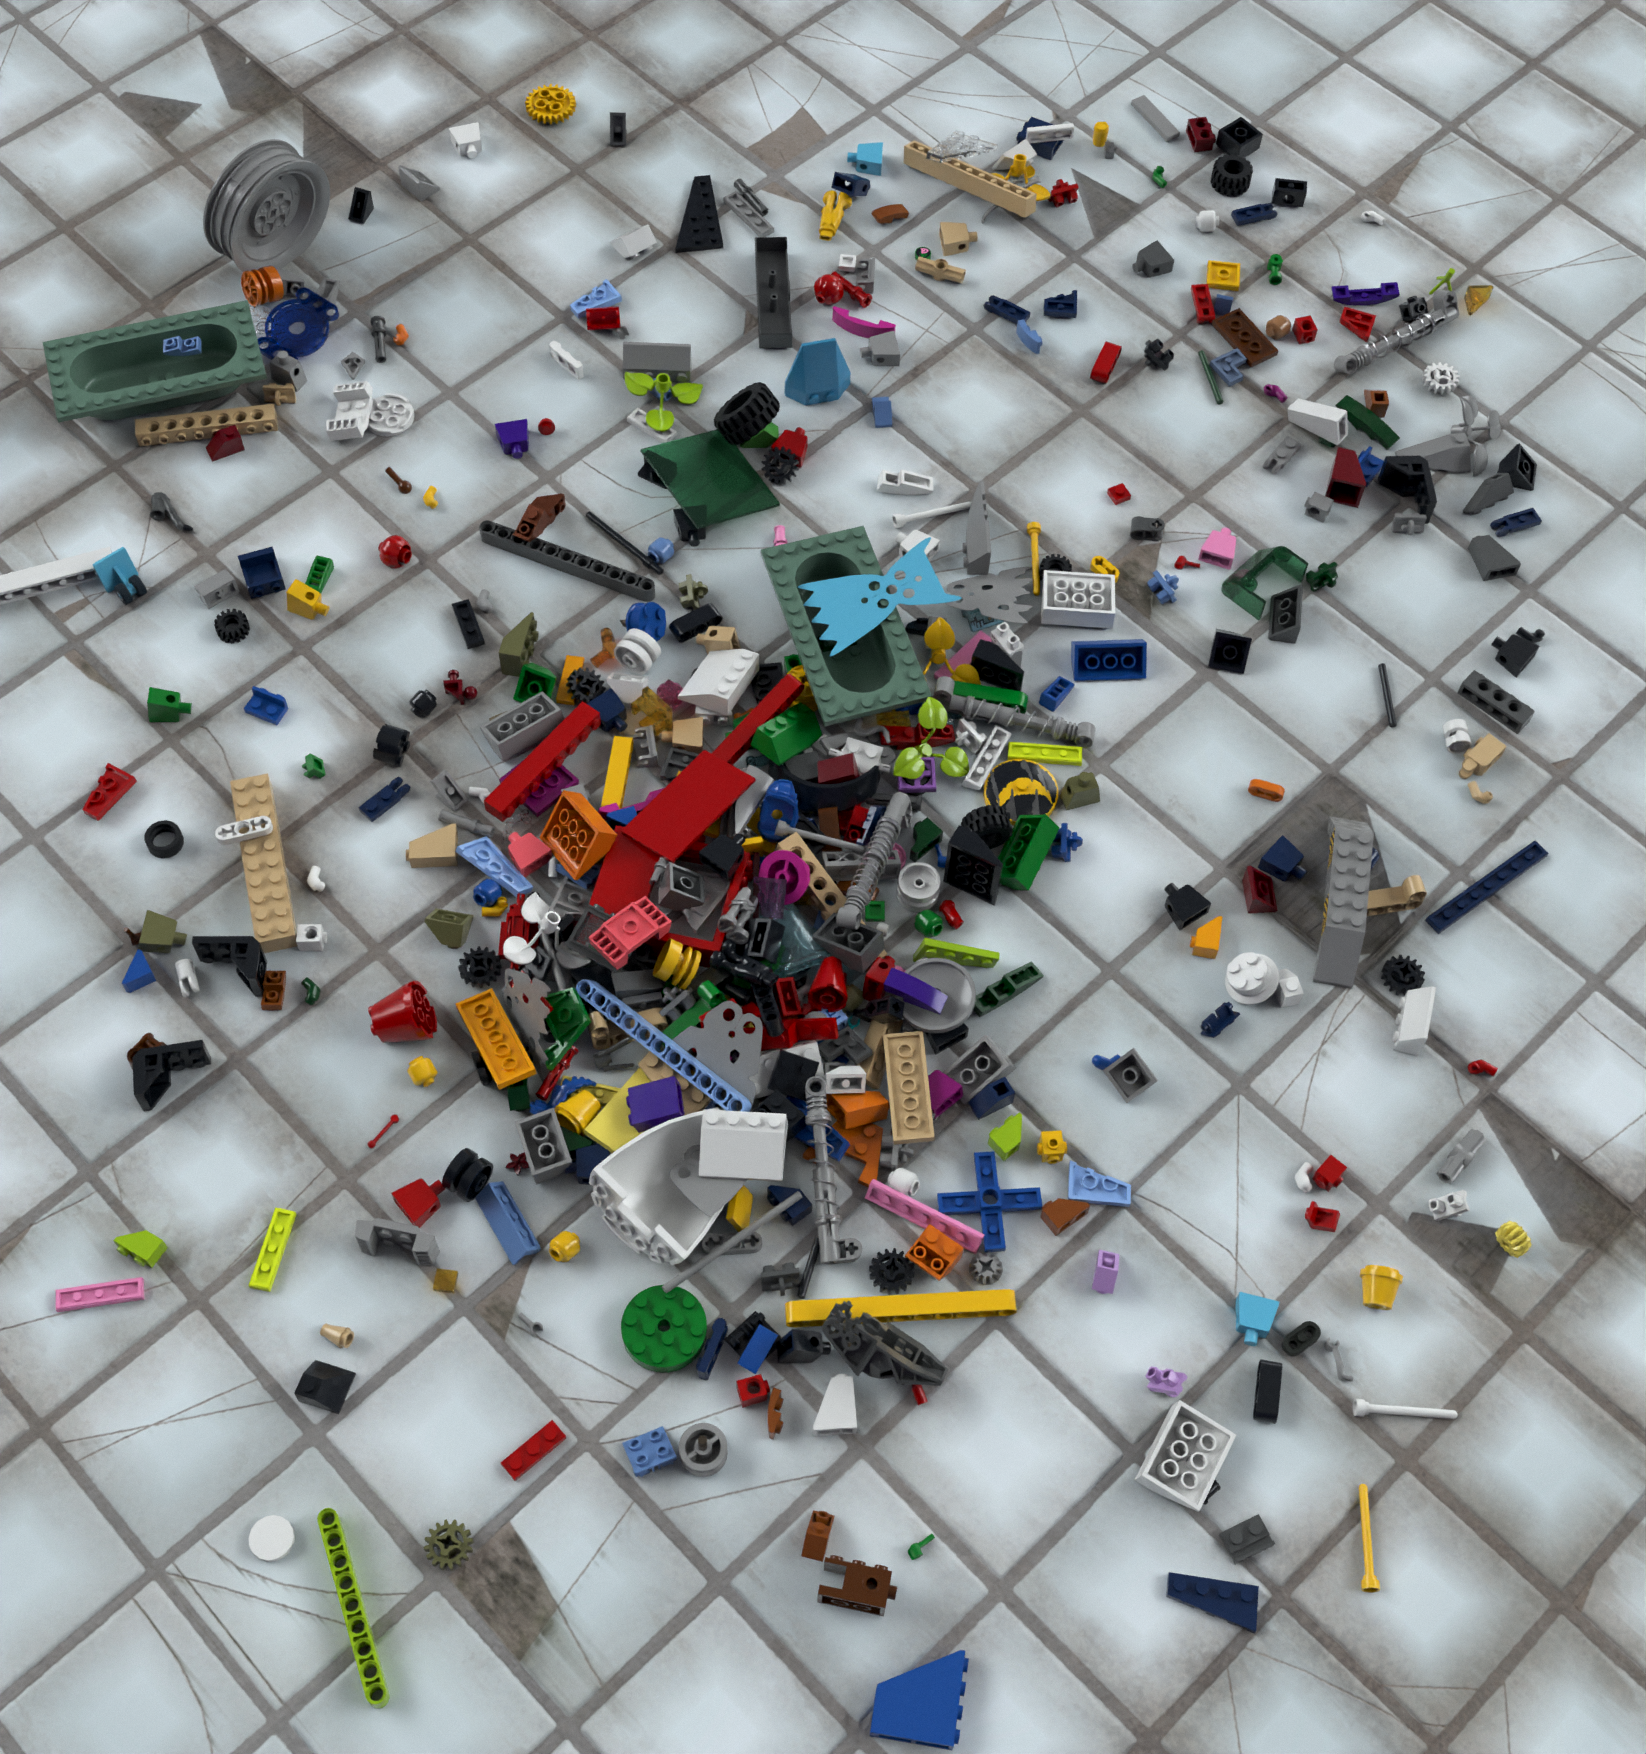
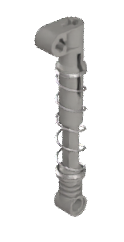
[1334,289,1459,374]
[933,676,1095,748]
[805,1076,862,1264]

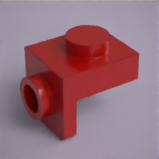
[1305,1201,1340,1232]

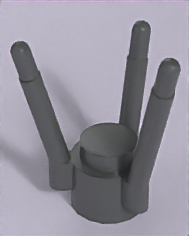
[593,1036,635,1072]

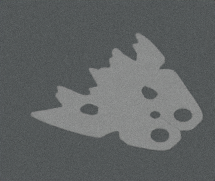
[946,567,1033,624]
[503,968,551,1082]
[661,1001,763,1112]

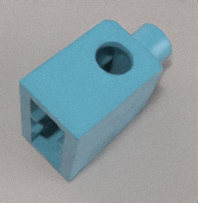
[847,142,883,176]
[1236,1292,1280,1346]

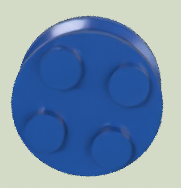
[620,602,666,641]

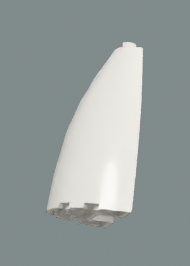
[589,1107,724,1265]

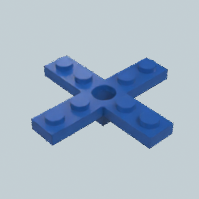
[937,1151,1042,1253]

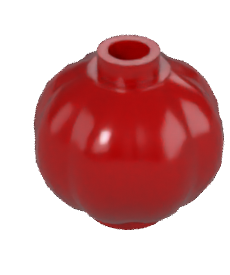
[814,274,844,305]
[378,535,412,569]

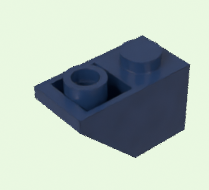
[968,1077,1015,1120]
[767,1185,812,1226]

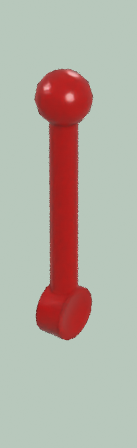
[368,1115,399,1149]

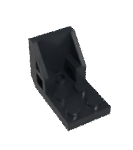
[1378,455,1437,524]
[192,936,267,997]
[132,1040,211,1111]

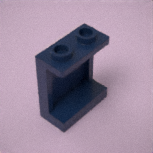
[238,546,286,599]

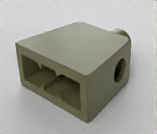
[1060,772,1100,810]
[137,910,187,953]

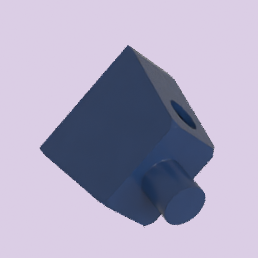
[831,172,871,196]
[587,688,628,732]
[1258,835,1308,881]
[565,1144,610,1185]

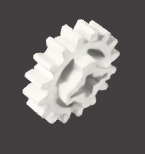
[1422,362,1460,395]

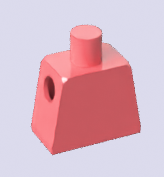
[508,832,552,877]

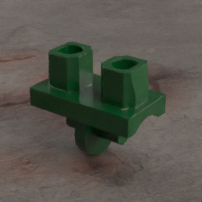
[1306,562,1338,592]

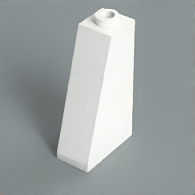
[1287,398,1348,446]

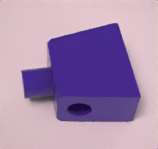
[495,419,529,459]

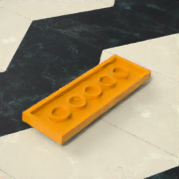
[455,988,537,1090]

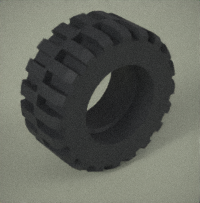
[714,382,780,445]

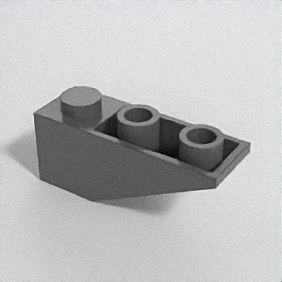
[1463,473,1514,515]

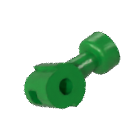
[1267,254,1283,285]

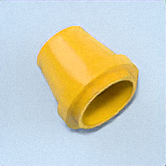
[554,1090,601,1137]
[1359,1265,1403,1310]

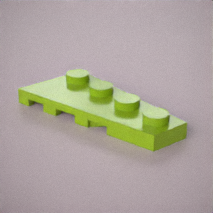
[913,938,1000,968]

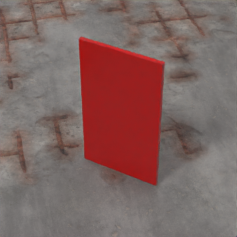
[621,750,756,863]

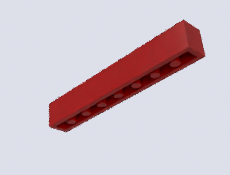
[484,701,601,822]

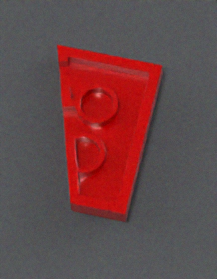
[82,763,137,821]

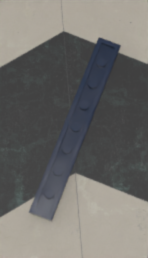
[1425,840,1549,934]

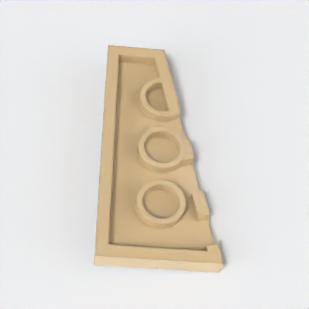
[638,1051,712,1115]

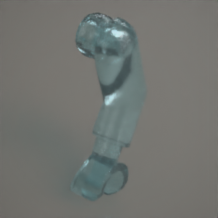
[745,754,769,768]

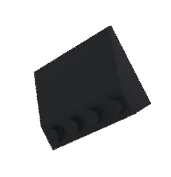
[943,825,1003,906]

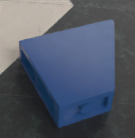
[869,1650,969,1750]

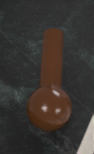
[385,467,412,494]

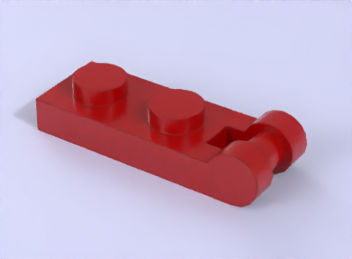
[1191,284,1215,324]

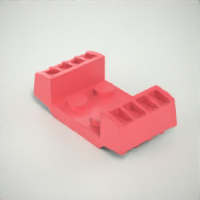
[588,896,672,970]

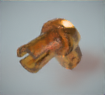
[590,628,616,668]

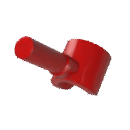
[1174,556,1200,569]

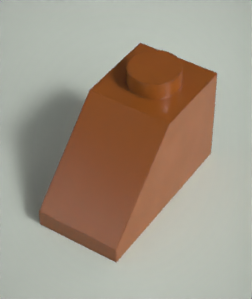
[1040,1198,1090,1236]

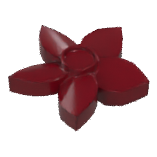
[505,1152,529,1176]

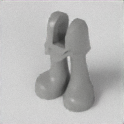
[717,887,758,944]

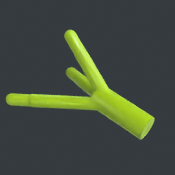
[1429,268,1455,295]

